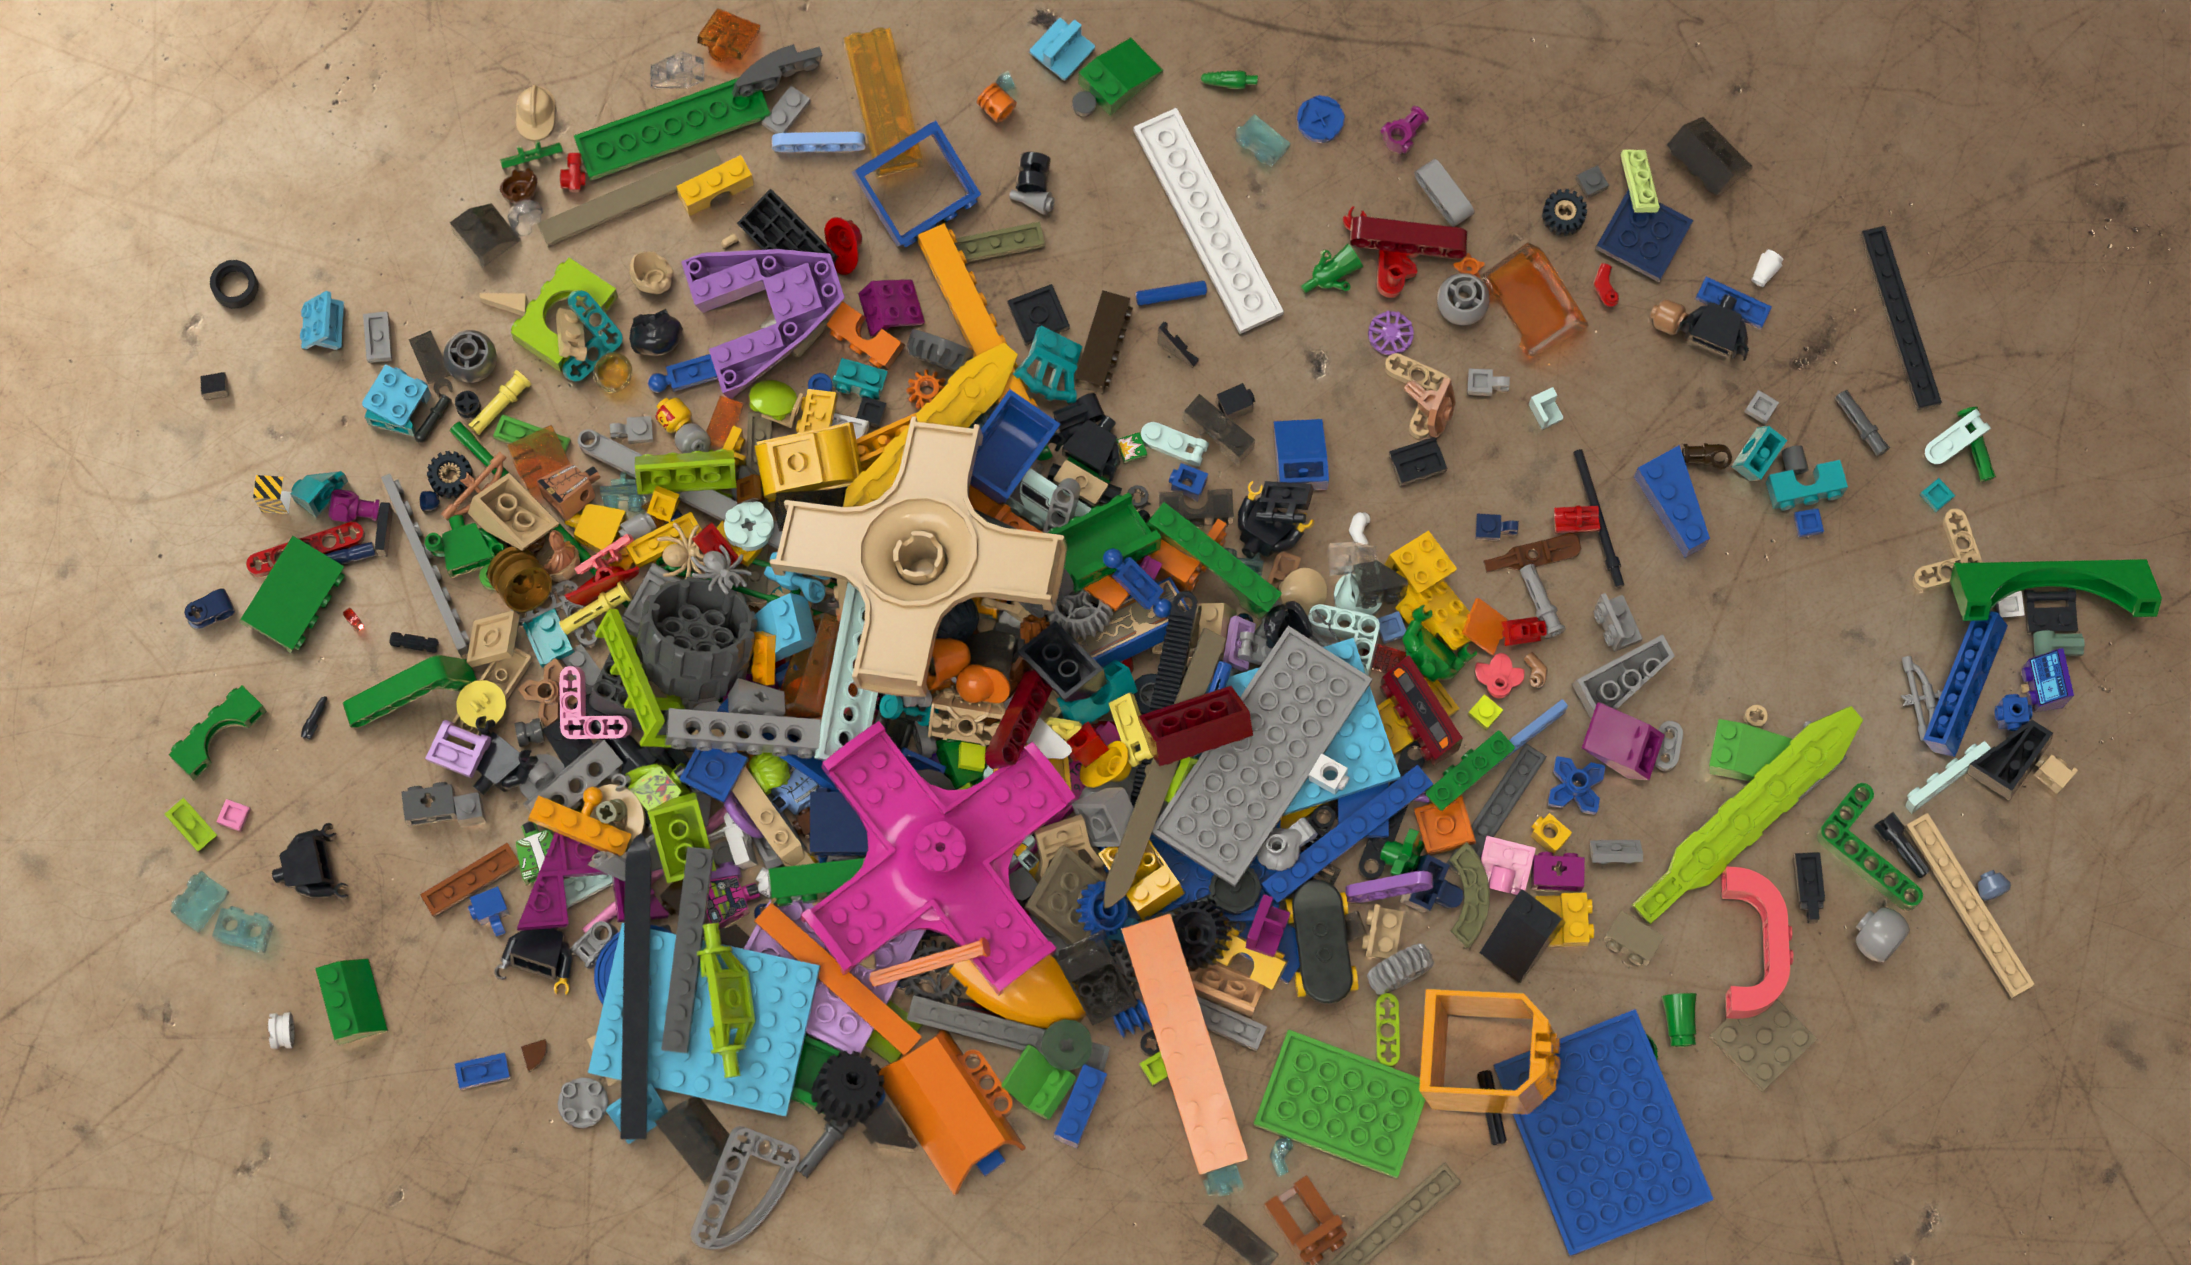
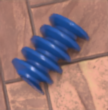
[1111,999,1152,1038]

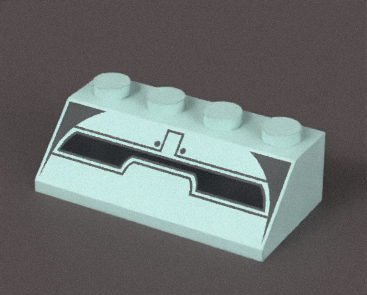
[1005,468,1091,530]

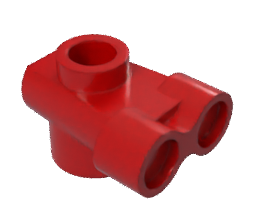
[560,153,585,192]

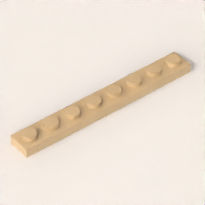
[1905,813,2035,999]

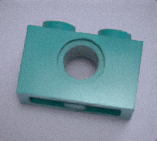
[1731,426,1787,481]

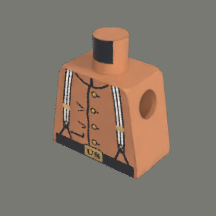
[536,464,601,521]

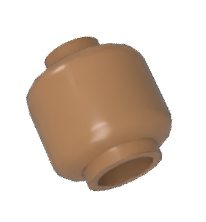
[1650,300,1689,335]

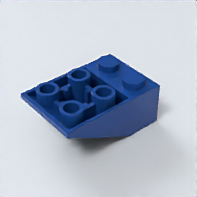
[1273,419,1329,490]

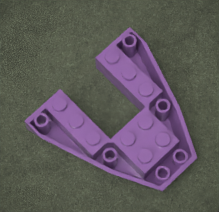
[681,249,845,401]

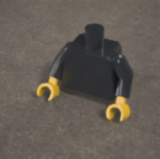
[1238,481,1314,559]

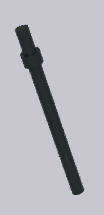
[1573,449,1625,588]

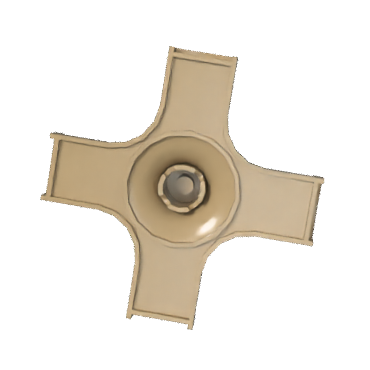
[770,417,1067,697]

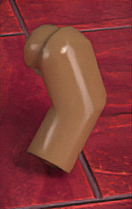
[1523,652,1547,688]

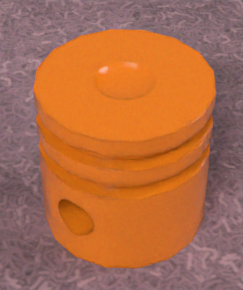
[976,83,1017,123]

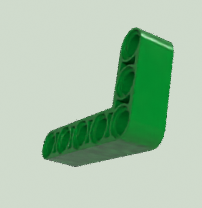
[343,655,477,728]
[1817,783,1923,911]

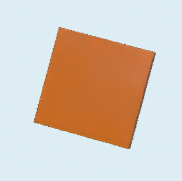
[1414,795,1476,856]

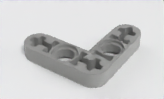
[511,580,600,648]

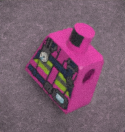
[706,876,760,928]

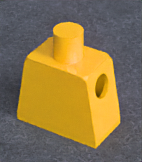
[565,504,627,559]

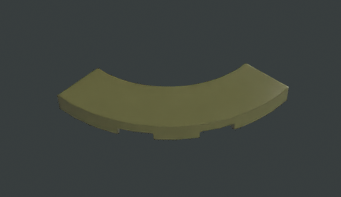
[1449,842,1490,949]

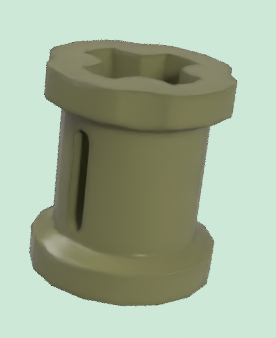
[596,799,627,824]

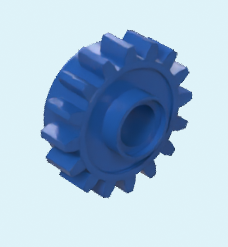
[1076,881,1129,937]

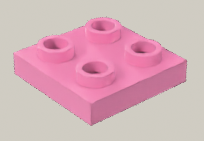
[1481,836,1536,895]

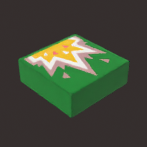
[1117,432,1147,464]

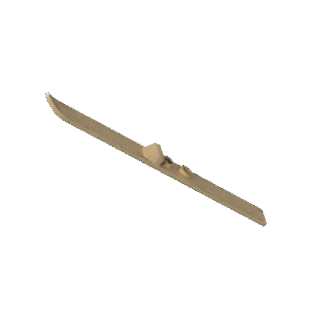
[691,729,877,970]

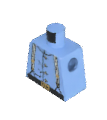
[771,764,823,815]

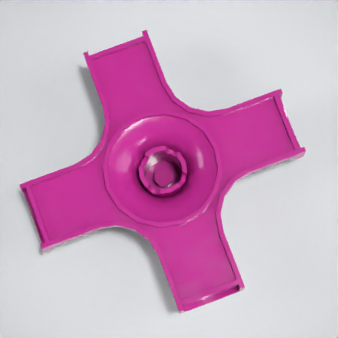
[801,721,1076,996]

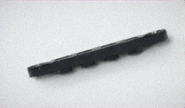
[1358,741,1425,880]

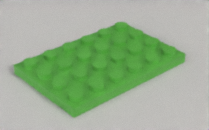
[1253,1029,1425,1179]

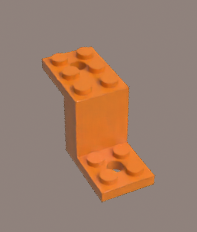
[1109,519,1227,592]

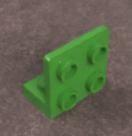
[1001,1045,1077,1120]

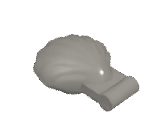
[1257,817,1318,871]

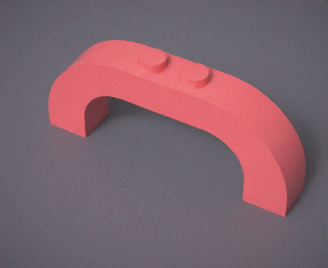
[1721,867,1793,1019]

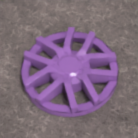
[1368,311,1414,355]

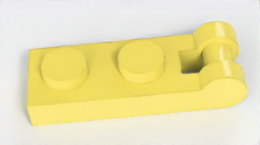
[1108,693,1153,767]

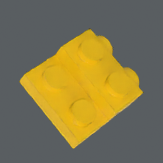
[1535,893,1594,947]

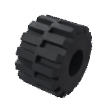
[811,1051,885,1128]

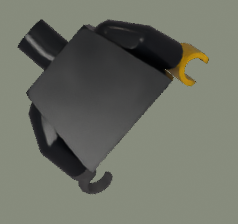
[494,927,573,995]

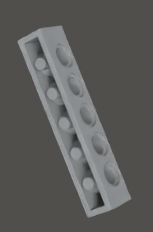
[665,708,821,759]

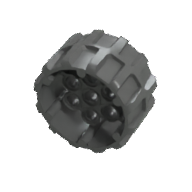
[636,576,757,702]

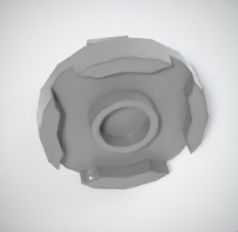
[519,754,565,802]

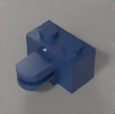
[1400,855,1463,912]

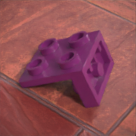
[858,279,925,337]

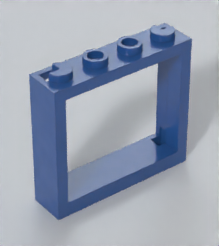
[851,120,981,248]

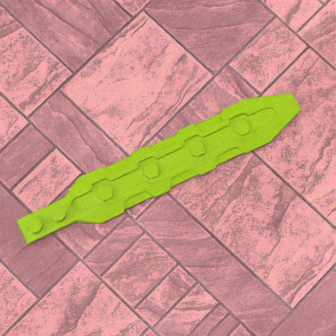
[1632,706,1863,924]

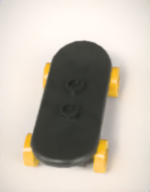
[1285,880,1358,1004]

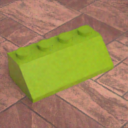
[635,449,736,495]

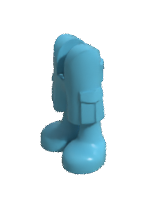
[764,552,831,603]

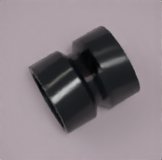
[1016,152,1051,193]

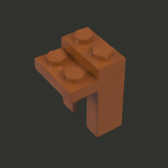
[1263,1175,1347,1265]

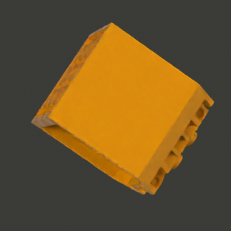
[1419,989,1561,1115]

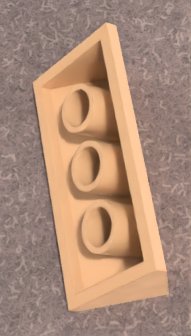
[1187,962,1264,1019]

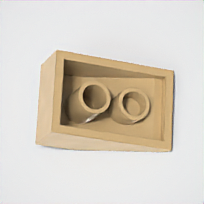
[468,473,559,551]

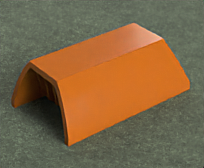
[878,1029,1026,1196]

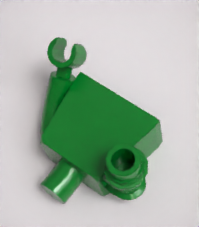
[425,515,505,578]

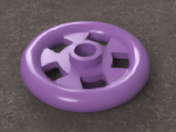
[724,791,764,838]

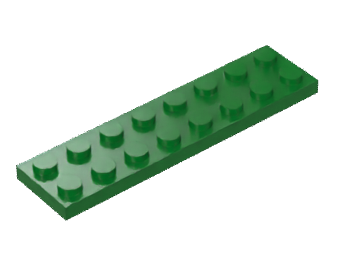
[573,77,771,181]

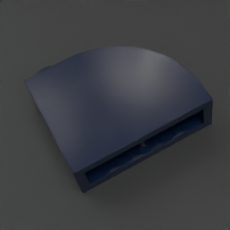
[810,788,868,856]

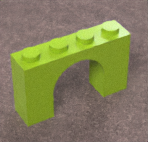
[511,258,618,372]

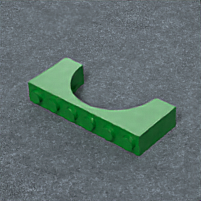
[1146,502,1282,620]

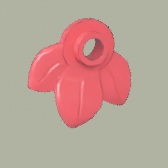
[1475,653,1524,699]

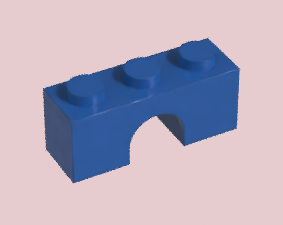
[1054,1064,1107,1148]

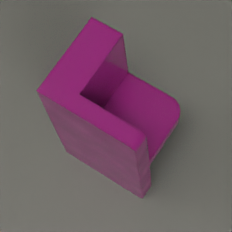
[1245,894,1290,957]

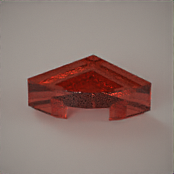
[343,607,364,632]

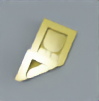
[1044,717,1082,740]

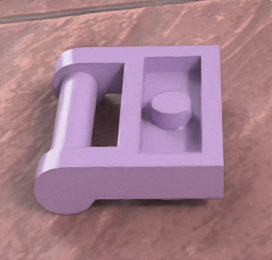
[425,720,491,778]

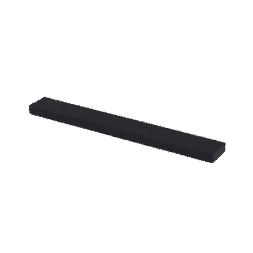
[1860,226,1942,411]

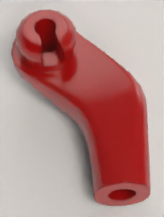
[1594,263,1619,307]

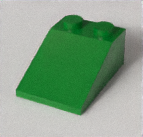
[1078,37,1163,116]

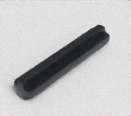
[1477,1070,1507,1145]

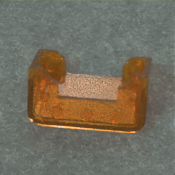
[1480,243,1589,357]

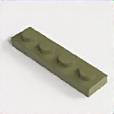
[954,221,1045,263]

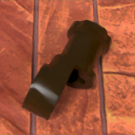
[1681,443,1732,469]

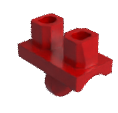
[1553,505,1600,533]
[1501,617,1547,646]

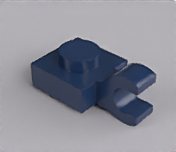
[1475,513,1519,541]

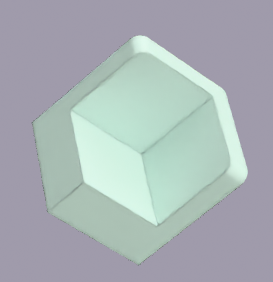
[1529,387,1563,430]

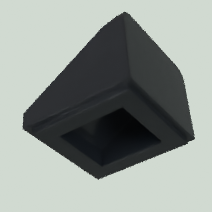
[200,372,228,400]

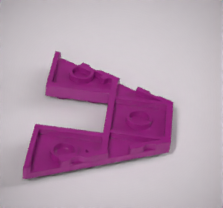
[517,832,669,931]

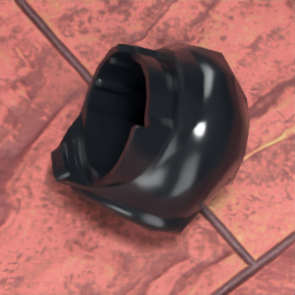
[630,309,683,356]

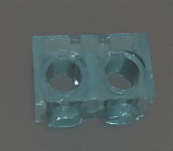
[212,906,274,954]

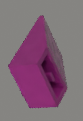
[1582,702,1665,780]

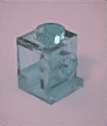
[1203,1163,1244,1197]

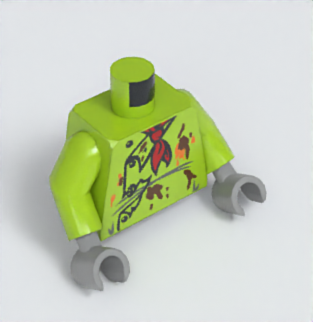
[611,763,690,832]

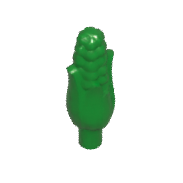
[1201,70,1258,89]

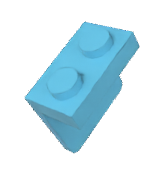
[362,364,431,427]

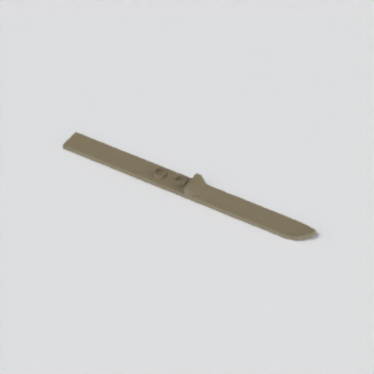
[1104,628,1226,908]

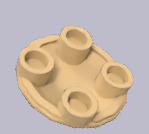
[1279,567,1327,616]

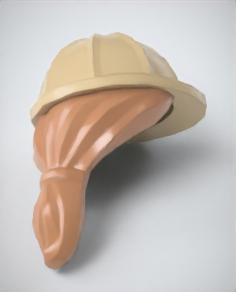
[539,530,580,582]

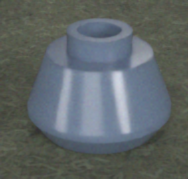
[1978,870,2011,901]

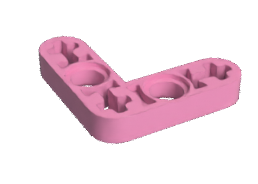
[560,666,632,739]

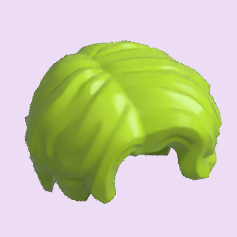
[748,752,790,795]

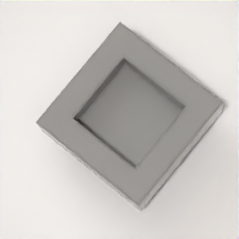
[1745,390,1779,424]

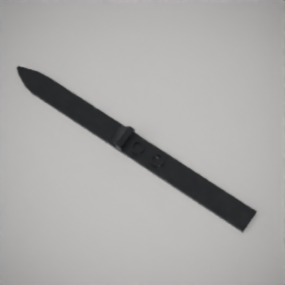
[620,834,652,1140]

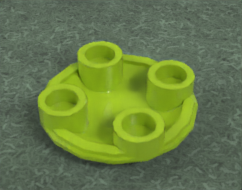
[749,380,797,420]

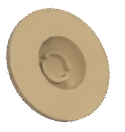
[590,784,645,849]

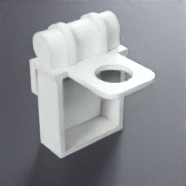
[708,812,758,870]

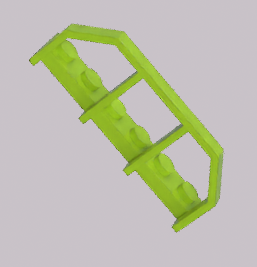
[594,609,685,747]

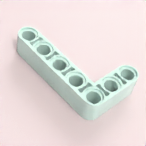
[1309,604,1380,677]

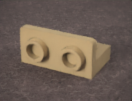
[1362,903,1404,960]

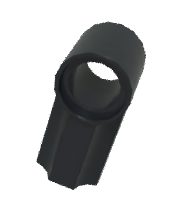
[1052,393,1105,432]

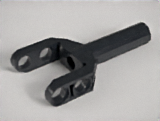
[573,693,690,828]

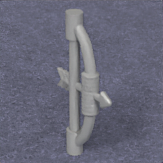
[1901,656,1942,742]

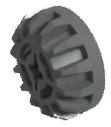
[907,329,974,372]

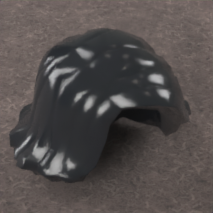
[1264,601,1313,649]

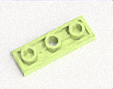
[1621,150,1659,212]

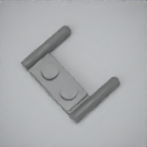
[622,563,682,638]

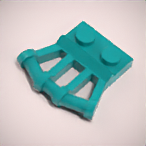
[1013,326,1083,404]

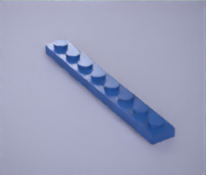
[1261,765,1433,905]

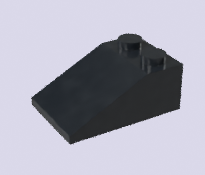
[1480,889,1566,983]

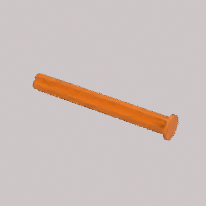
[869,937,991,987]

